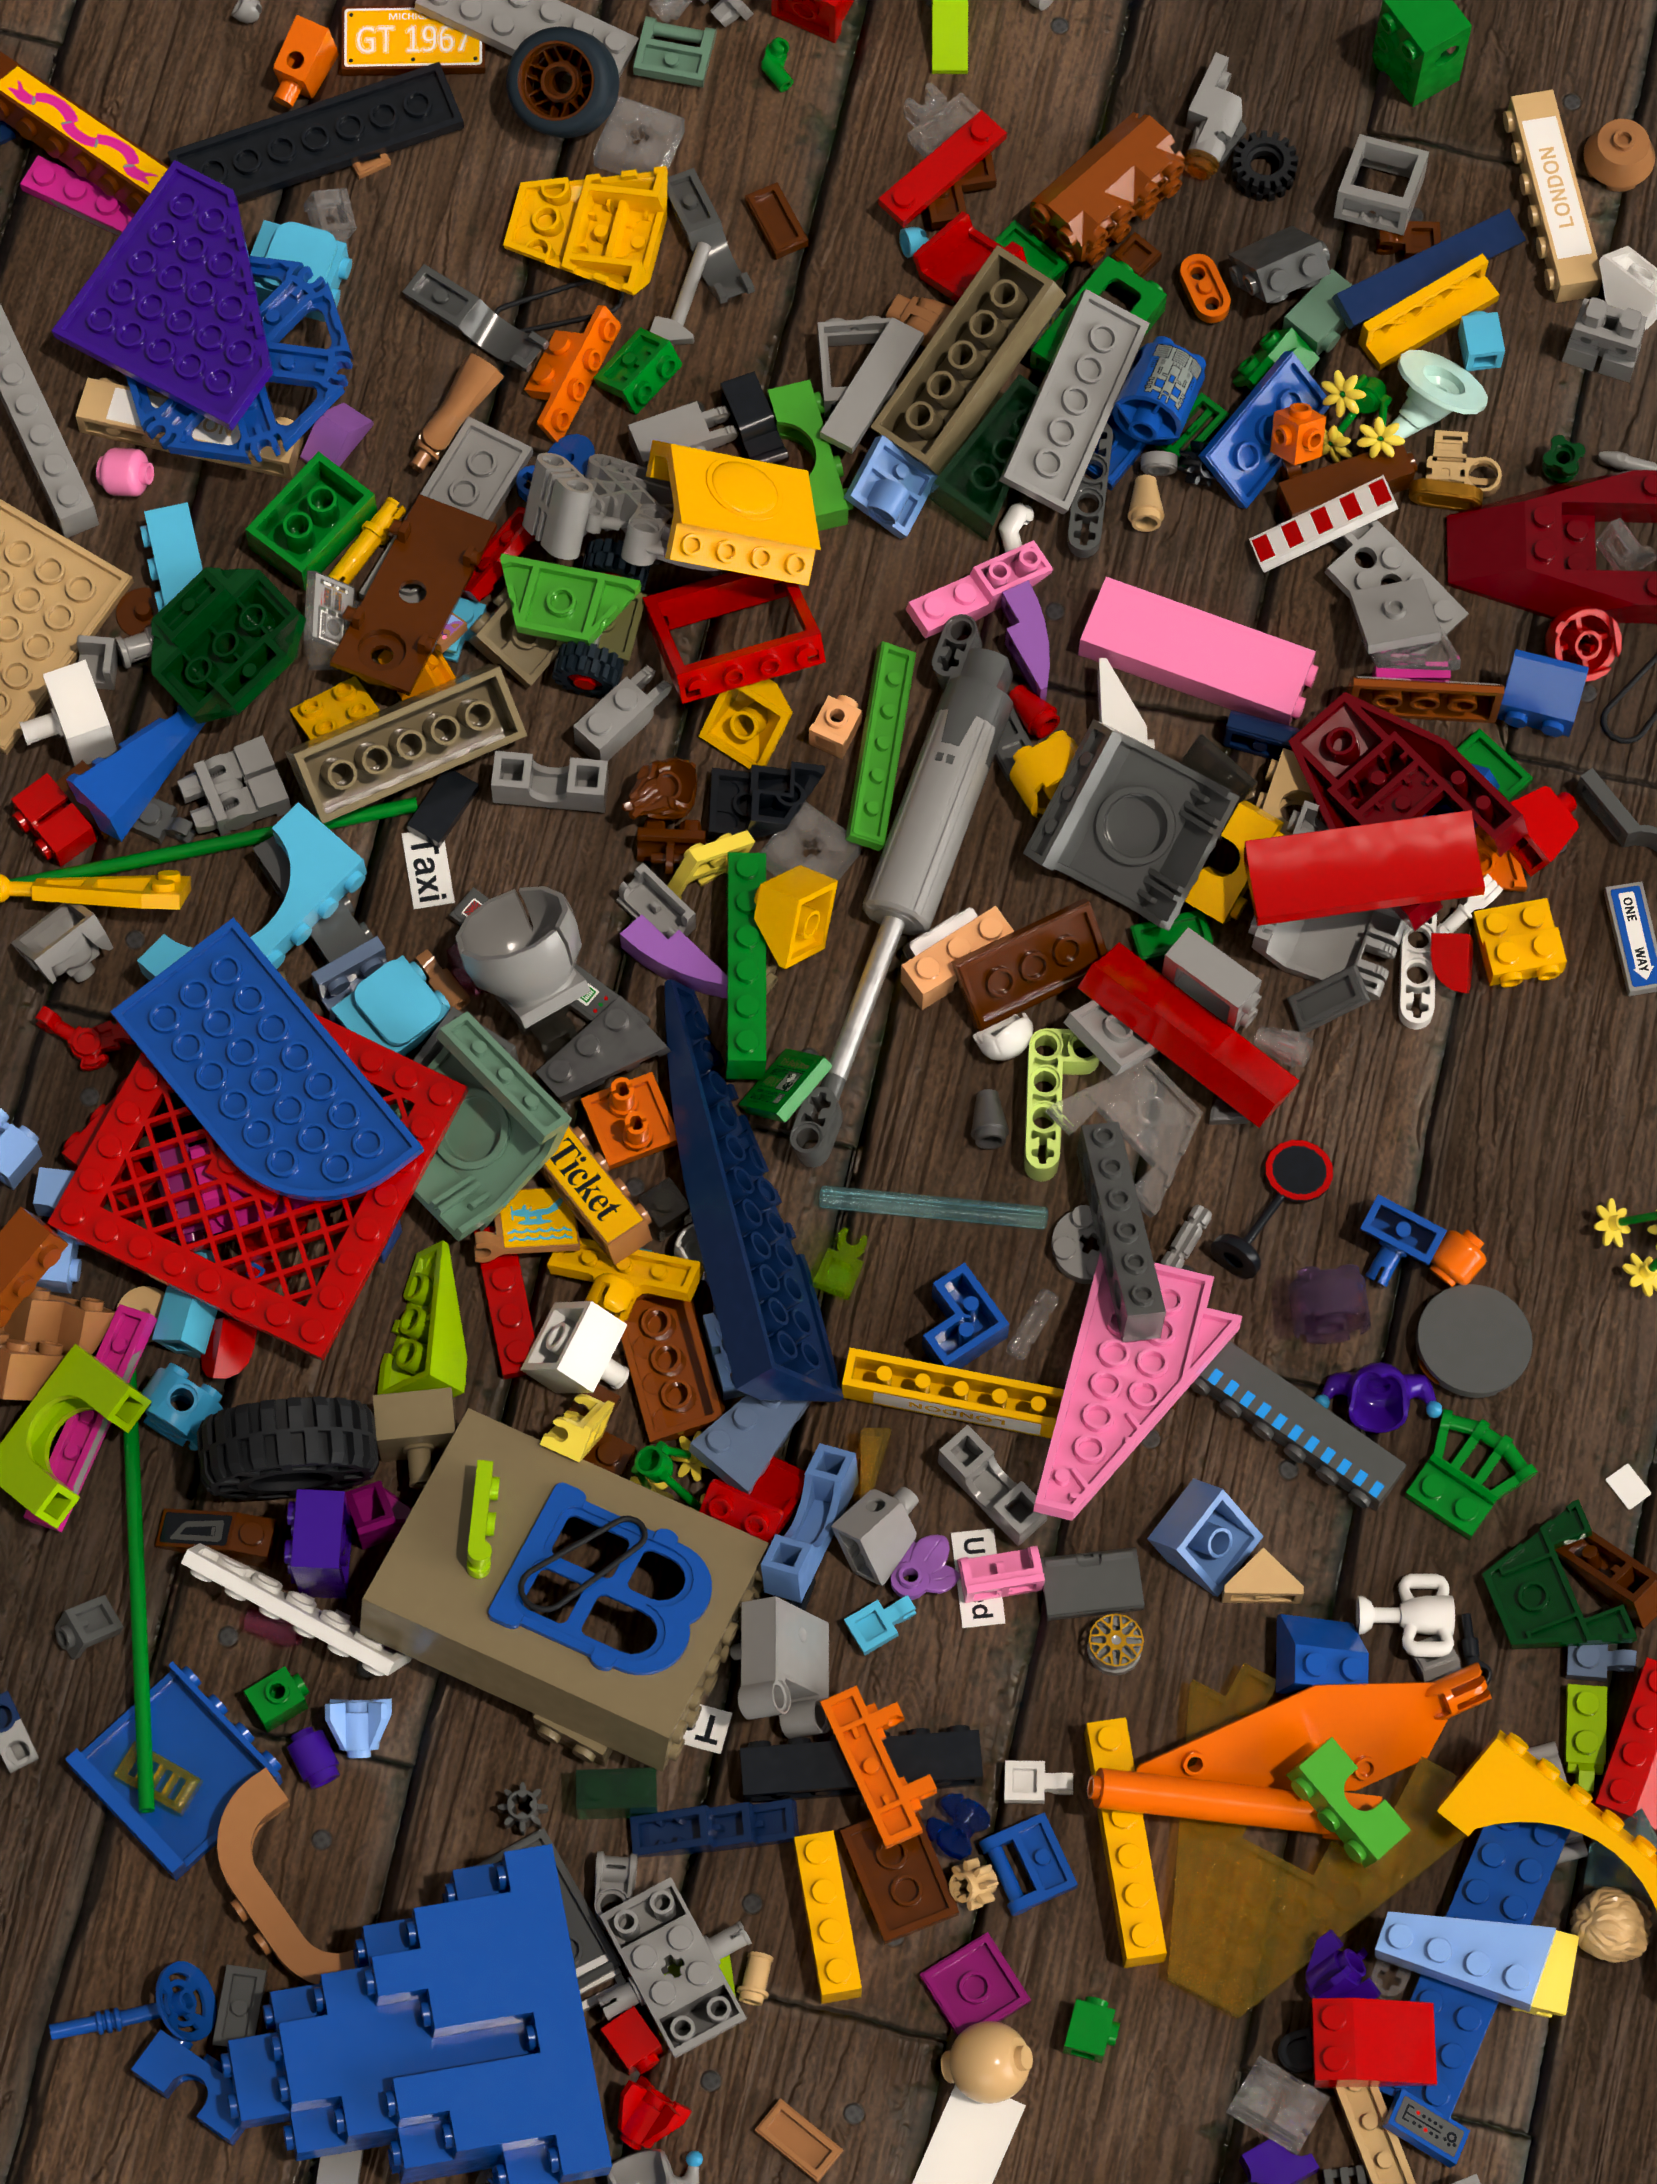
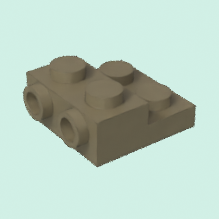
[468,586,561,688]

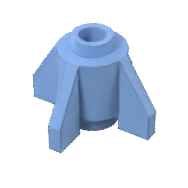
[325,1698,392,1758]

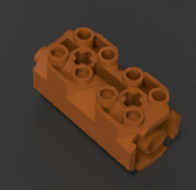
[1029,112,1185,265]

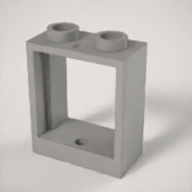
[1334,134,1429,236]
[817,316,897,418]
[1162,927,1262,1031]

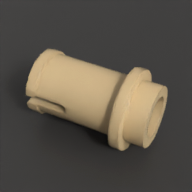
[737,1951,774,2006]

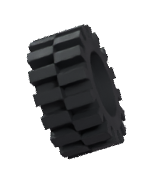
[1231,130,1298,202]

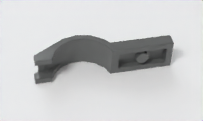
[667,168,755,304]
[402,264,550,373]
[1576,768,1657,852]

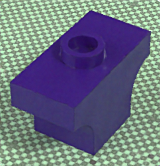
[1239,2135,1320,2184]

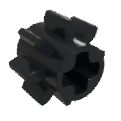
[1177,440,1215,486]

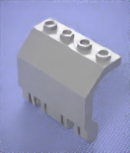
[1248,800,1407,1000]

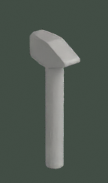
[650,242,711,345]

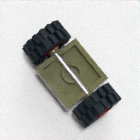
[552,538,651,699]

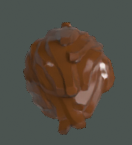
[622,757,698,820]

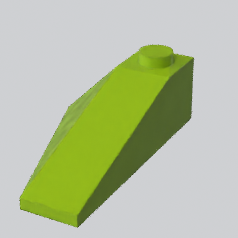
[377,1240,467,1398]

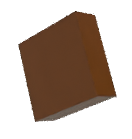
[1111,232,1162,278]

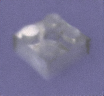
[593,96,685,175]
[759,802,862,880]

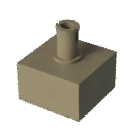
[373,1387,457,1489]

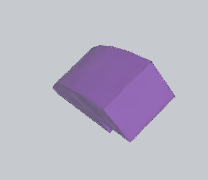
[1001,580,1050,701]
[620,914,727,999]

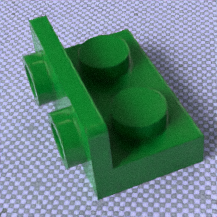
[594,327,682,414]

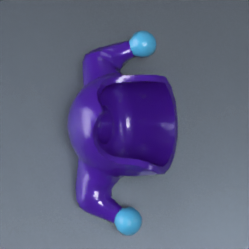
[1314,1362,1443,1433]

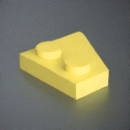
[667,830,755,899]

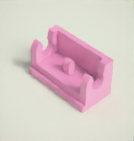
[957,1546,1045,1603]

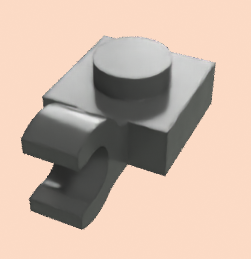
[130,797,196,844]

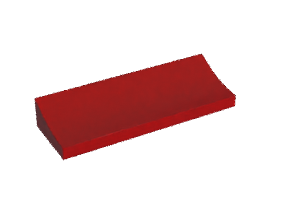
[1244,810,1485,926]
[1078,942,1300,1128]

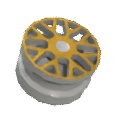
[1087,1613,1144,1676]

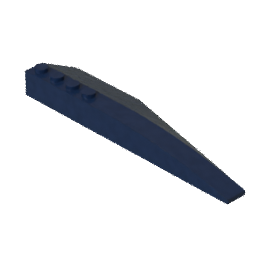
[665,979,844,1402]

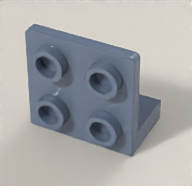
[311,936,387,1014]

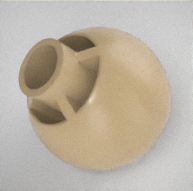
[941,2021,1033,2104]

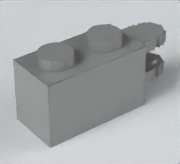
[628,401,739,468]

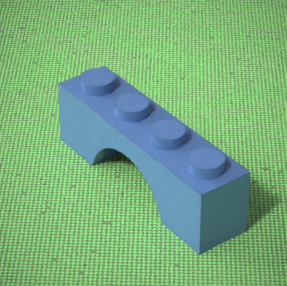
[761,1443,859,1603]

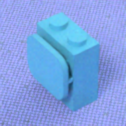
[250,220,352,322]
[329,955,451,1056]

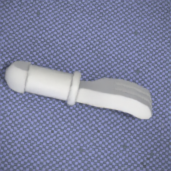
[1436,873,1503,933]

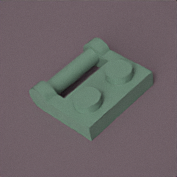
[633,16,717,87]

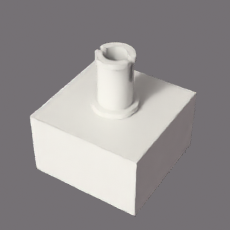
[19,660,117,766]
[520,1301,629,1393]

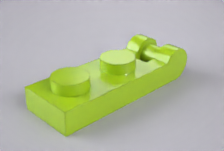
[467,1460,500,1579]

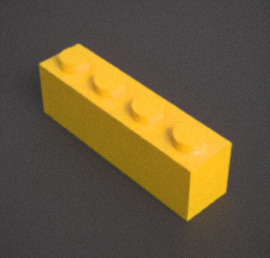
[794,1830,862,2004]

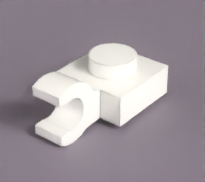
[1004,1760,1073,1804]

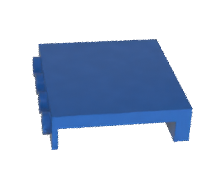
[65,1661,283,1881]

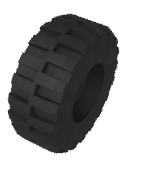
[197,1396,379,1500]

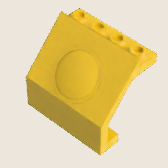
[645,440,821,586]

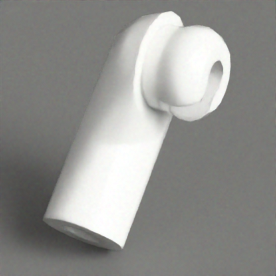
[999,503,1034,553]

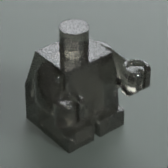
[512,1004,577,1062]

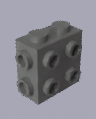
[1228,226,1331,303]

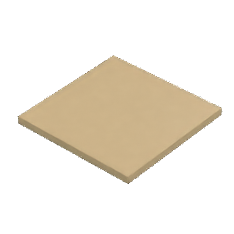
[0,499,134,755]

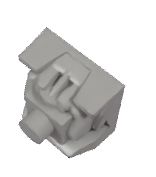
[11,903,114,984]

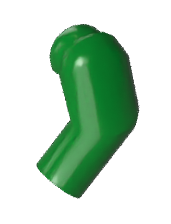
[761,37,794,92]

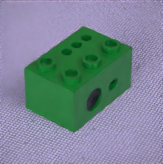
[1372,0,1472,107]

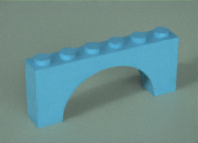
[137,802,367,981]

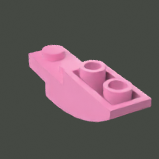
[906,540,1053,639]

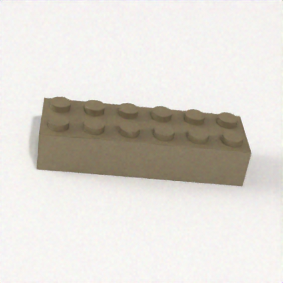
[871,245,1066,477]
[285,664,527,824]

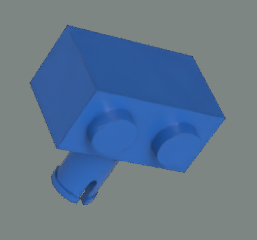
[1359,1194,1447,1287]

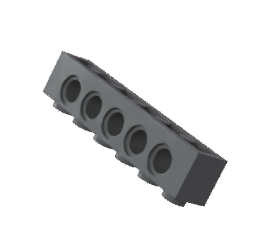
[1076,1122,1166,1342]

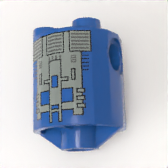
[1112,336,1207,446]

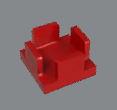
[771,0,854,43]

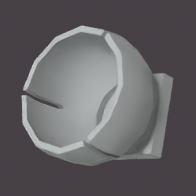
[455,886,591,1029]

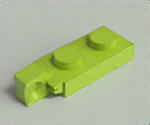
[1564,1684,1608,1795]

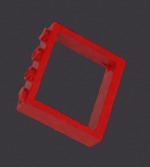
[643,572,826,704]

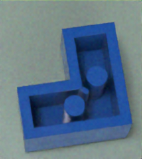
[922,1262,1009,1369]

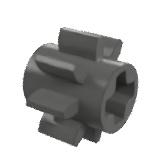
[498,1782,548,1835]

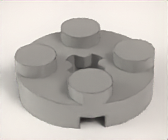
[1051,1205,1100,1284]

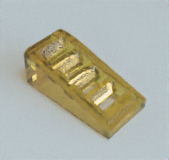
[114,1741,204,1816]

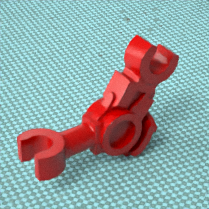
[35,1006,135,1071]

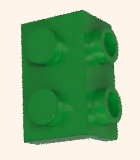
[1232,327,1320,391]

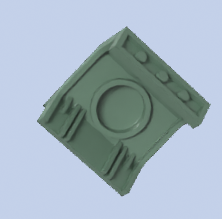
[389,1011,572,1242]

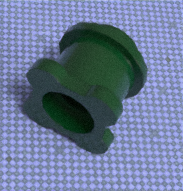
[1542,435,1586,484]

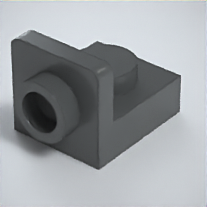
[55,1595,124,1660]

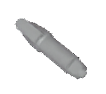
[1598,451,1657,471]

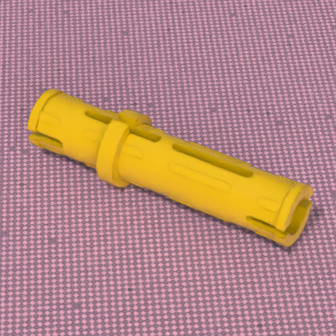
[322,497,406,597]

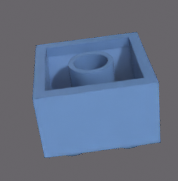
[1147,1478,1264,1597]

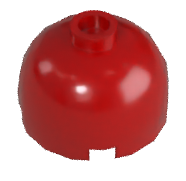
[1545,606,1622,681]

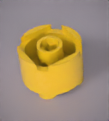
[1010,730,1078,818]

